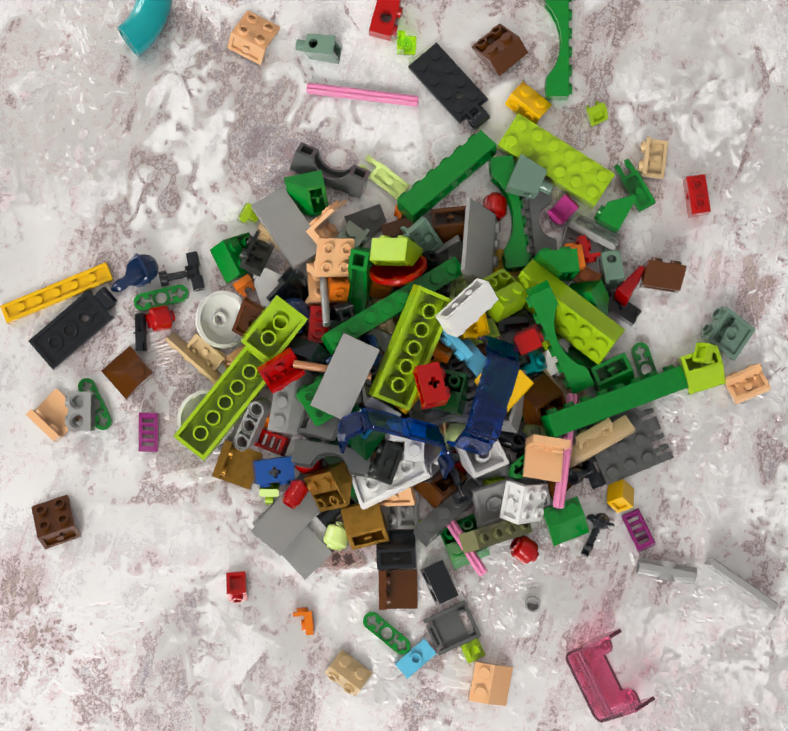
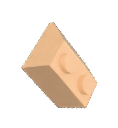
[468,660,513,706]

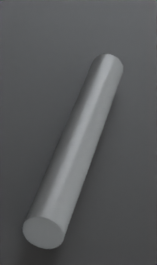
[320,277,331,327]

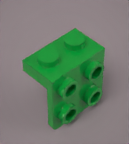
[295,374,335,426]

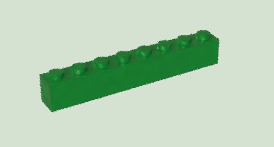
[321,256,463,355]
[540,364,689,438]

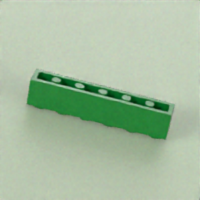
[397,130,497,224]

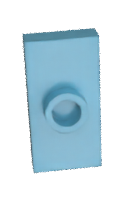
[395,638,437,679]

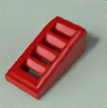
[614,266,644,306]
[246,424,291,456]

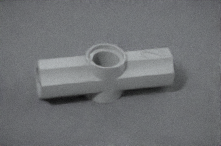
[636,557,697,584]

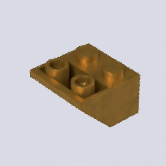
[303,461,352,512]
[340,502,389,550]

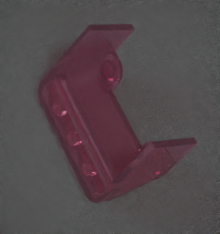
[565,629,655,723]

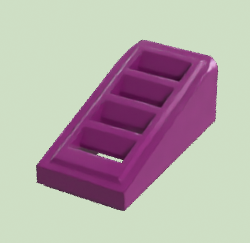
[138,412,160,452]
[621,508,655,553]

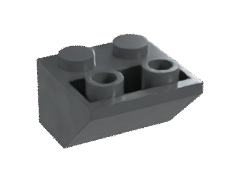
[297,409,341,441]

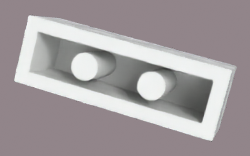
[436,278,499,338]

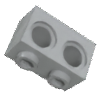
[65,392,95,431]

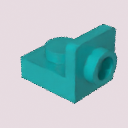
[520,351,547,377]

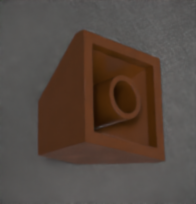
[101,346,155,400]

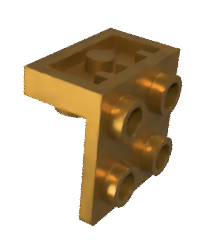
[212,440,262,489]

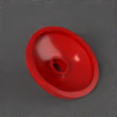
[369,255,427,287]

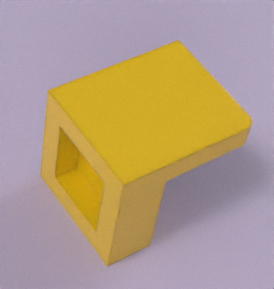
[607,479,634,513]

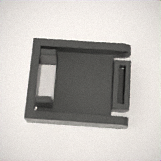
[423,600,481,655]

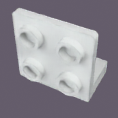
[499,480,548,525]

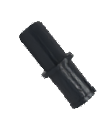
[133,313,148,351]

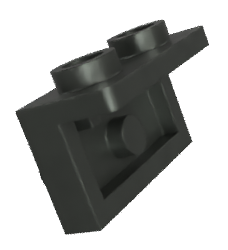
[239,231,274,277]
[368,439,404,485]

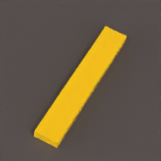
[0,262,114,324]

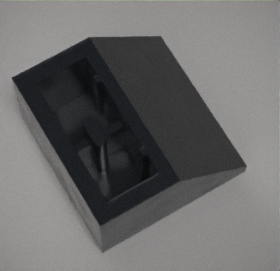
[376,529,417,570]

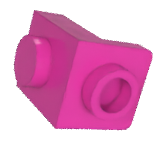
[547,193,580,226]

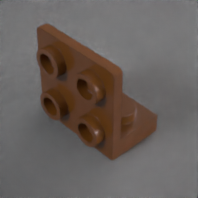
[31,495,82,549]
[378,570,418,610]

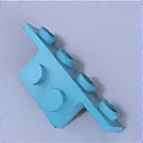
[440,329,491,377]

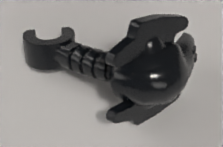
[581,513,615,557]

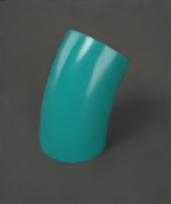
[117,0,173,57]

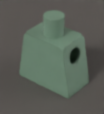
[296,34,342,64]
[504,154,554,199]
[599,245,625,290]

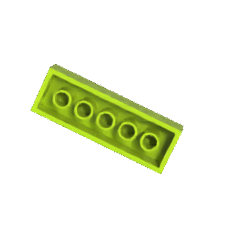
[497,113,615,210]
[516,259,625,365]
[368,284,452,411]
[173,346,267,462]

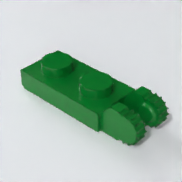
[614,158,656,213]

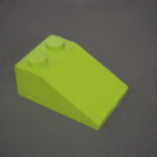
[241,295,308,362]

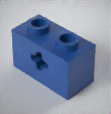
[252,456,295,487]

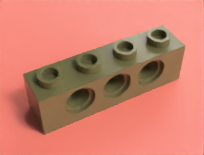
[458,520,533,553]

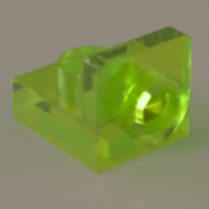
[397,30,416,56]

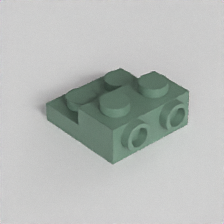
[701,306,756,361]

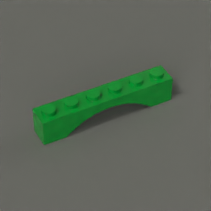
[544,0,572,101]
[488,155,531,272]
[347,246,374,315]
[525,280,595,394]

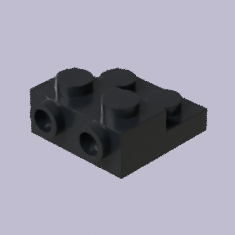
[266,267,309,302]

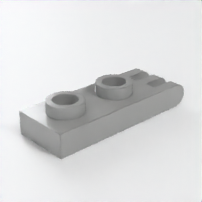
[568,212,622,250]

